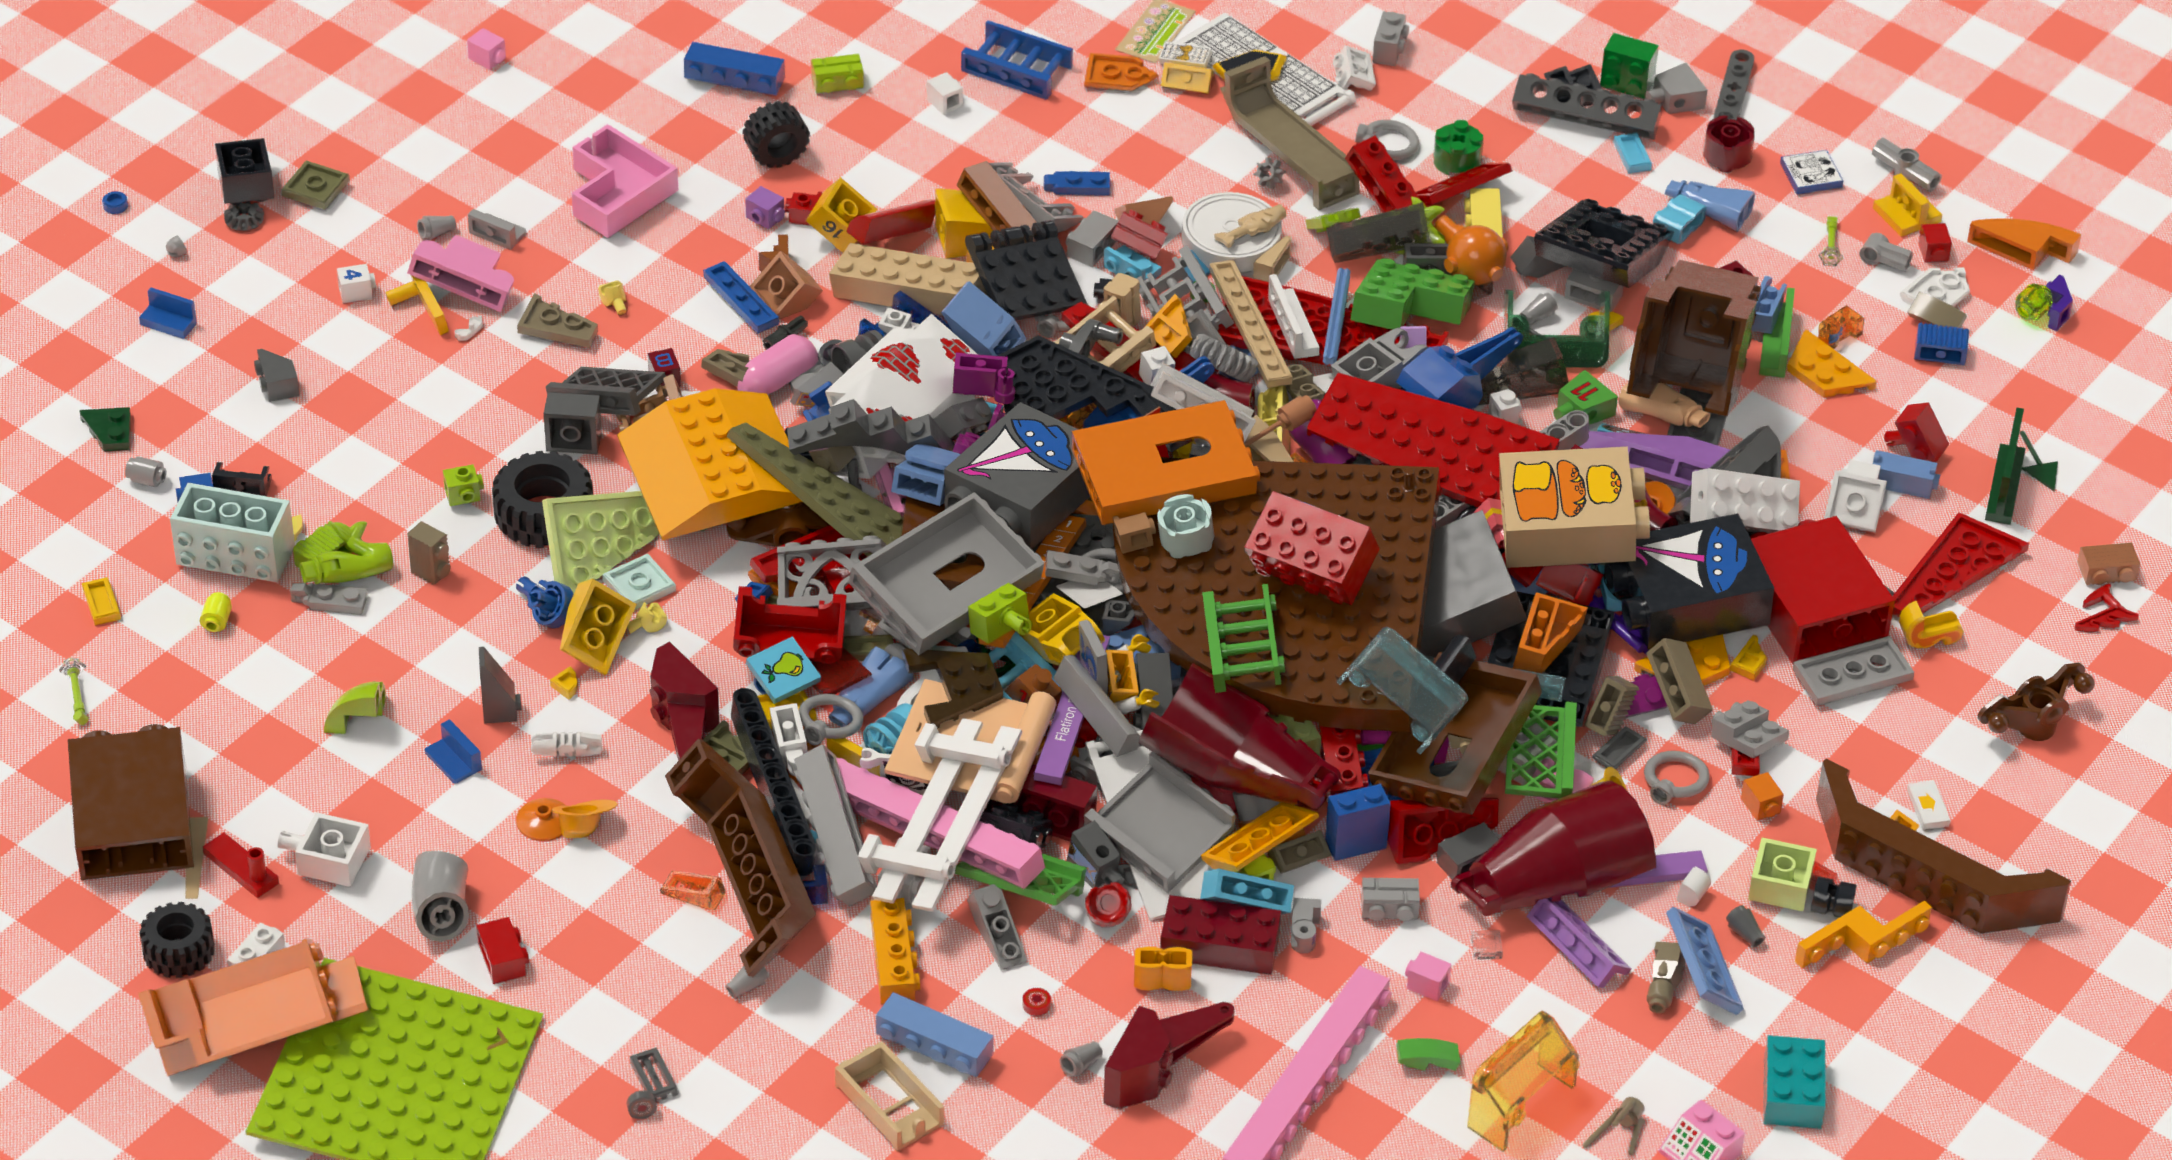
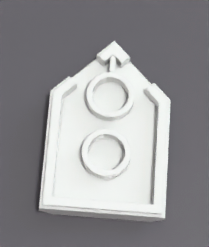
[1899,267,1970,307]

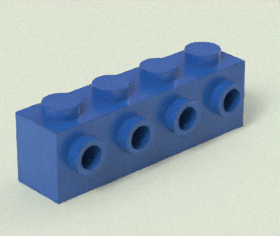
[683,41,785,95]

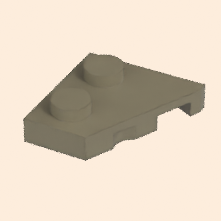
[701,349,750,387]

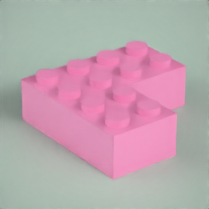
[572,124,678,238]

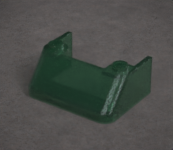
[1504,289,1610,368]

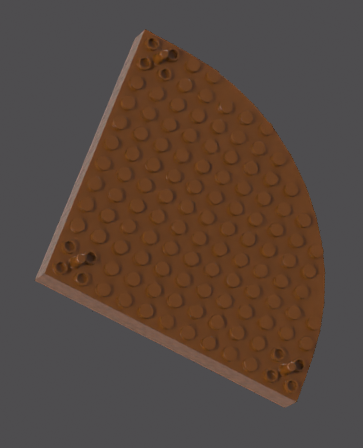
[1112,457,1440,732]

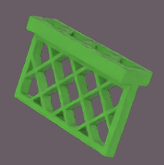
[1505,702,1577,799]
[955,854,1087,906]

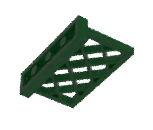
[1985,407,2026,525]

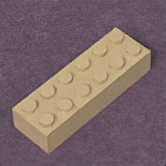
[829,243,987,315]

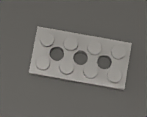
[1793,636,1915,706]

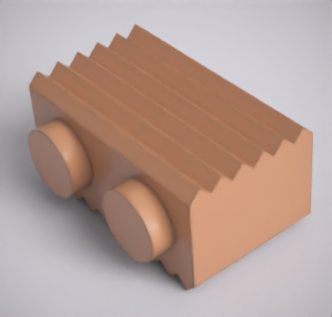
[2077,542,2140,585]

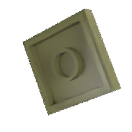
[281,160,350,210]

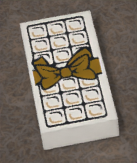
[1159,41,1212,68]

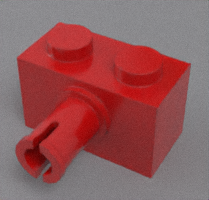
[1884,402,1949,462]

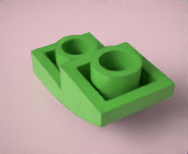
[1396,1038,1460,1071]

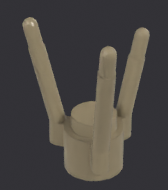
[1583,1097,1645,1155]

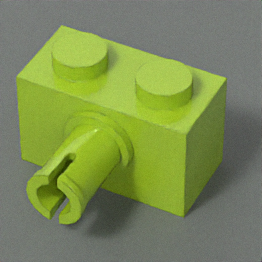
[968,582,1032,644]

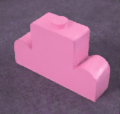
[407,235,514,312]

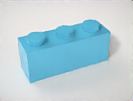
[1200,869,1294,915]

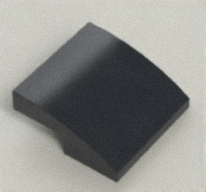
[1544,64,1602,107]

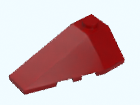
[1387,798,1499,864]

